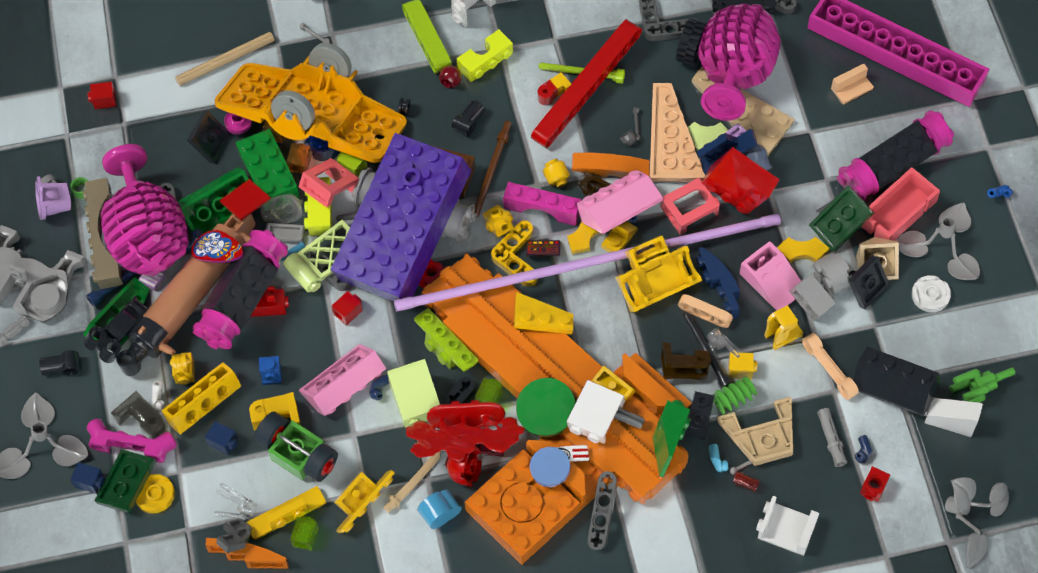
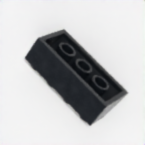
[853,346,941,417]

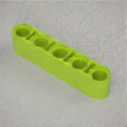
[402,0,452,74]

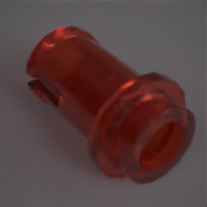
[733,471,760,492]

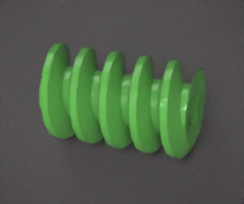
[712,377,757,415]

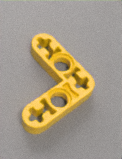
[491,220,537,287]

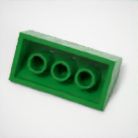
[178,167,249,234]

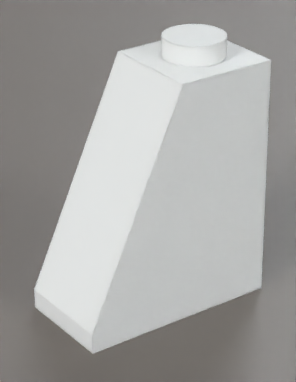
[925,398,983,437]

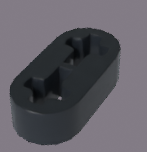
[445,377,475,404]

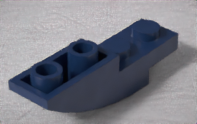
[696,247,740,319]

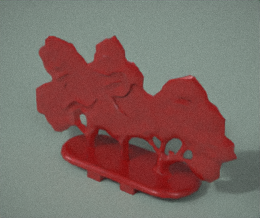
[406,400,525,462]

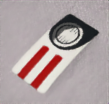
[556,445,589,461]

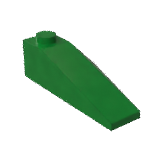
[83,277,149,346]

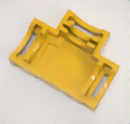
[615,236,702,312]

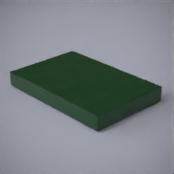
[809,185,875,252]
[94,449,157,514]

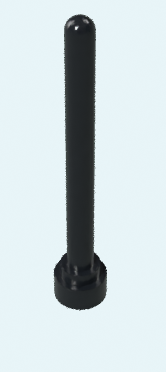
[683,312,735,390]

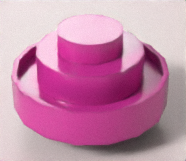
[224,112,252,134]

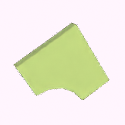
[688,122,728,151]

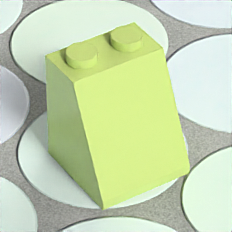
[387,359,440,428]

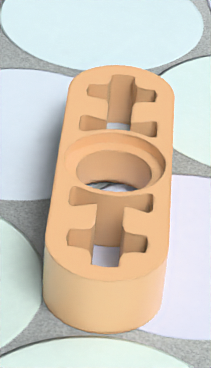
[678,295,733,328]

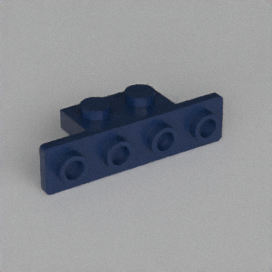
[697,129,758,175]

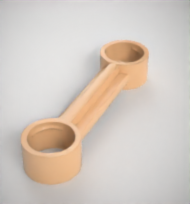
[802,333,859,400]

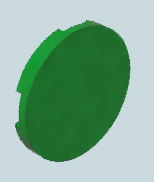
[516,378,576,437]

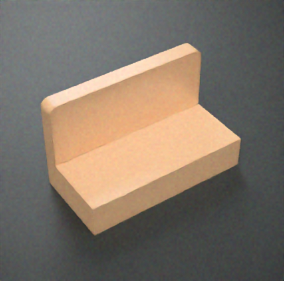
[831,64,873,104]

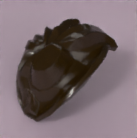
[578,172,611,196]

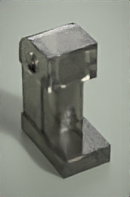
[111,391,166,439]

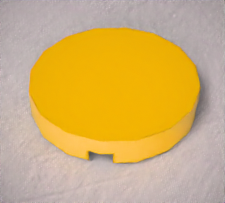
[136,474,175,513]

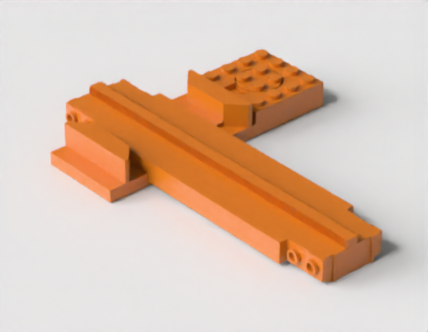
[422,253,692,565]

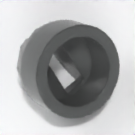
[620,130,636,146]

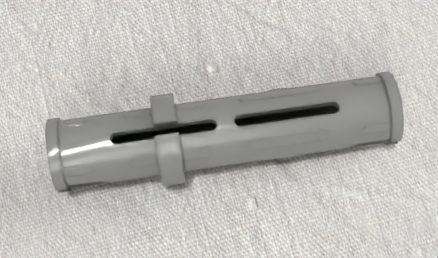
[817,408,847,467]

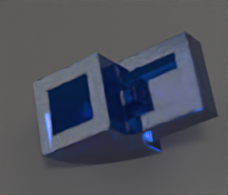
[303,135,341,161]

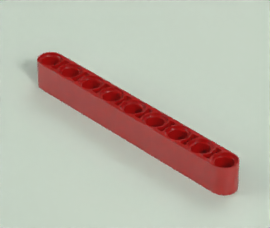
[531,19,642,148]

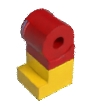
[537,72,571,106]

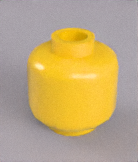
[543,159,570,188]

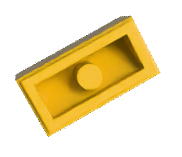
[591,366,636,402]

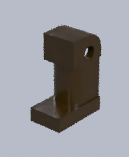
[660,342,711,380]

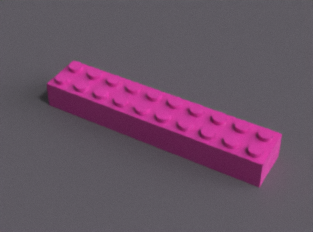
[807,0,990,107]

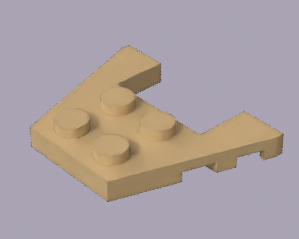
[717,397,793,466]

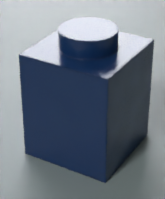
[205,422,238,455]
[70,462,105,494]

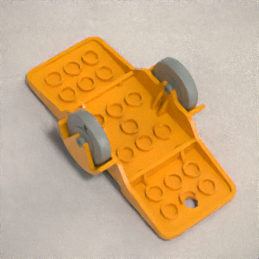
[214,43,407,163]

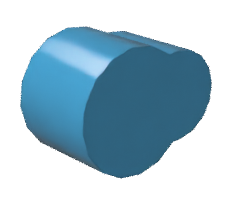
[417,489,462,529]

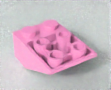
[740,241,801,311]

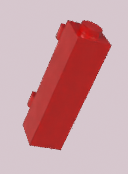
[250,286,289,317]

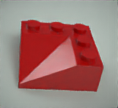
[701,147,779,215]

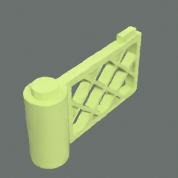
[283,220,350,292]

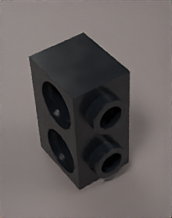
[685,391,714,440]

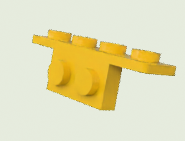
[334,470,395,533]
[246,486,326,540]

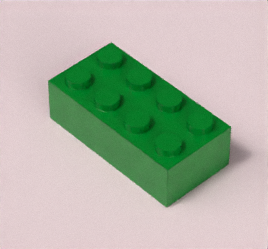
[235,129,300,212]

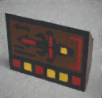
[526,240,560,257]

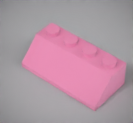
[577,170,663,234]
[299,344,386,416]

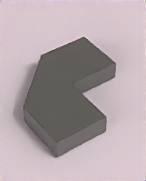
[216,518,252,553]

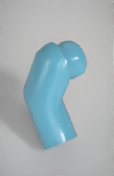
[708,444,728,472]

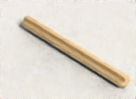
[175,32,274,86]

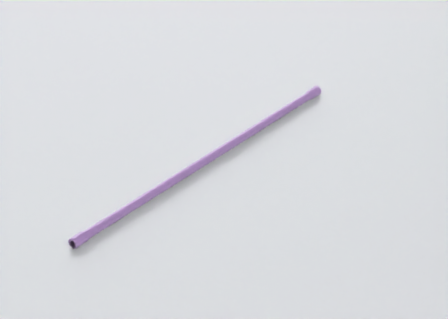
[394,213,781,312]

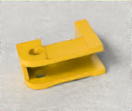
[764,305,803,351]
[249,392,301,431]

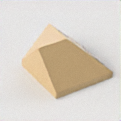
[856,237,899,280]

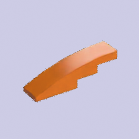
[572,153,649,178]
[205,538,289,569]

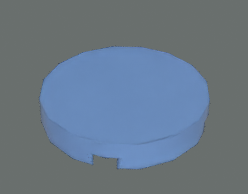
[530,447,571,487]

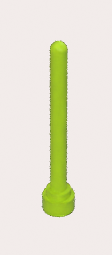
[538,62,625,84]

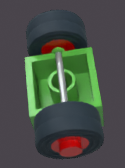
[254,411,338,482]

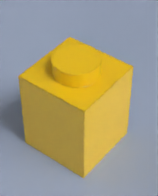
[729,352,757,379]

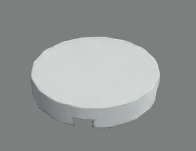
[912,275,951,312]

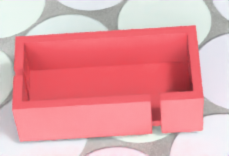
[861,167,940,241]

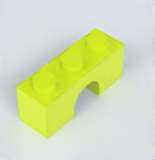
[457,29,513,82]

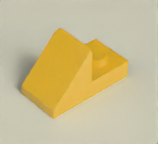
[601,221,638,252]

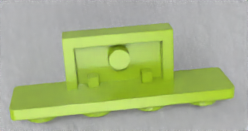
[414,309,478,372]

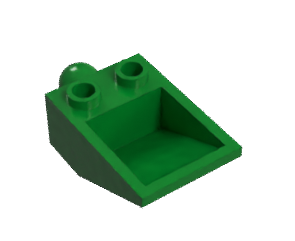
[652,400,691,477]

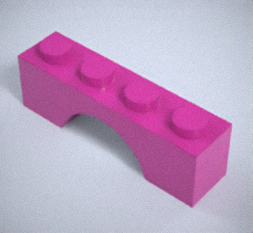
[503,182,581,226]

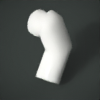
[151,381,165,411]

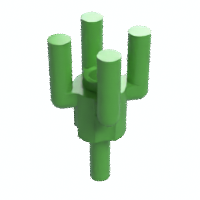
[949,367,1015,403]

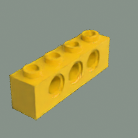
[161,362,241,435]

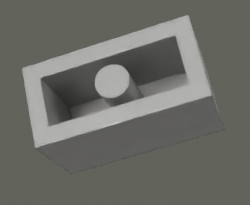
[789,273,836,321]

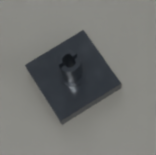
[186,111,231,163]
[848,255,890,309]

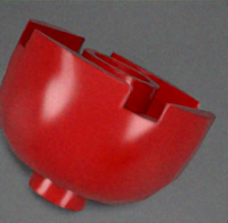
[445,447,482,487]

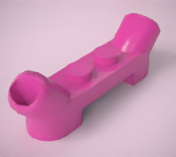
[87,419,177,463]

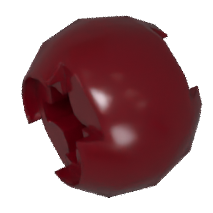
[439,65,462,88]

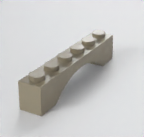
[83,178,123,289]

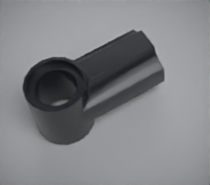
[451,100,485,137]
[39,350,79,375]

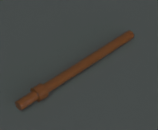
[474,121,512,218]

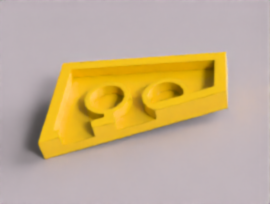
[514,292,574,334]

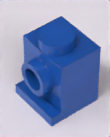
[259,356,282,385]

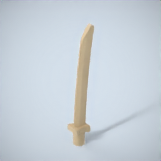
[383,451,441,513]

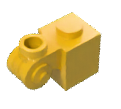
[170,352,195,385]

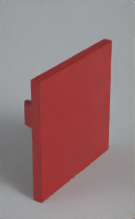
[220,179,271,221]

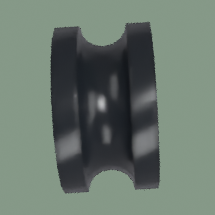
[398,97,411,115]

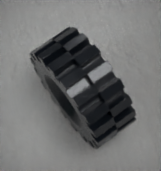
[675,18,707,67]

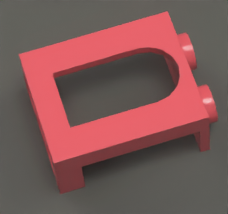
[299,158,359,208]
[660,178,720,235]

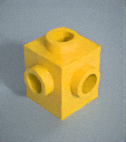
[482,205,514,237]

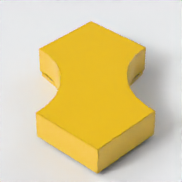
[567,218,600,255]
[777,237,830,264]

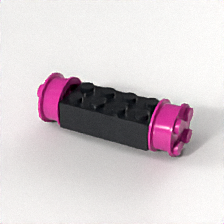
[837,110,954,201]
[193,230,288,349]

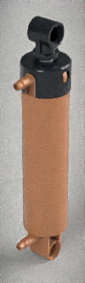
[116,214,255,376]

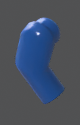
[987,185,1013,198]

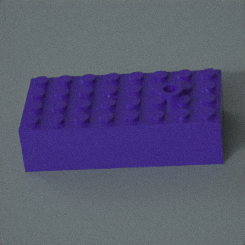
[330,133,471,302]

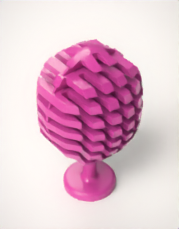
[698,4,781,121]
[101,144,188,276]

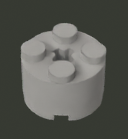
[813,251,852,295]

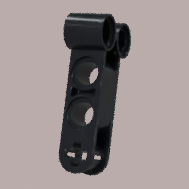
[84,296,150,363]

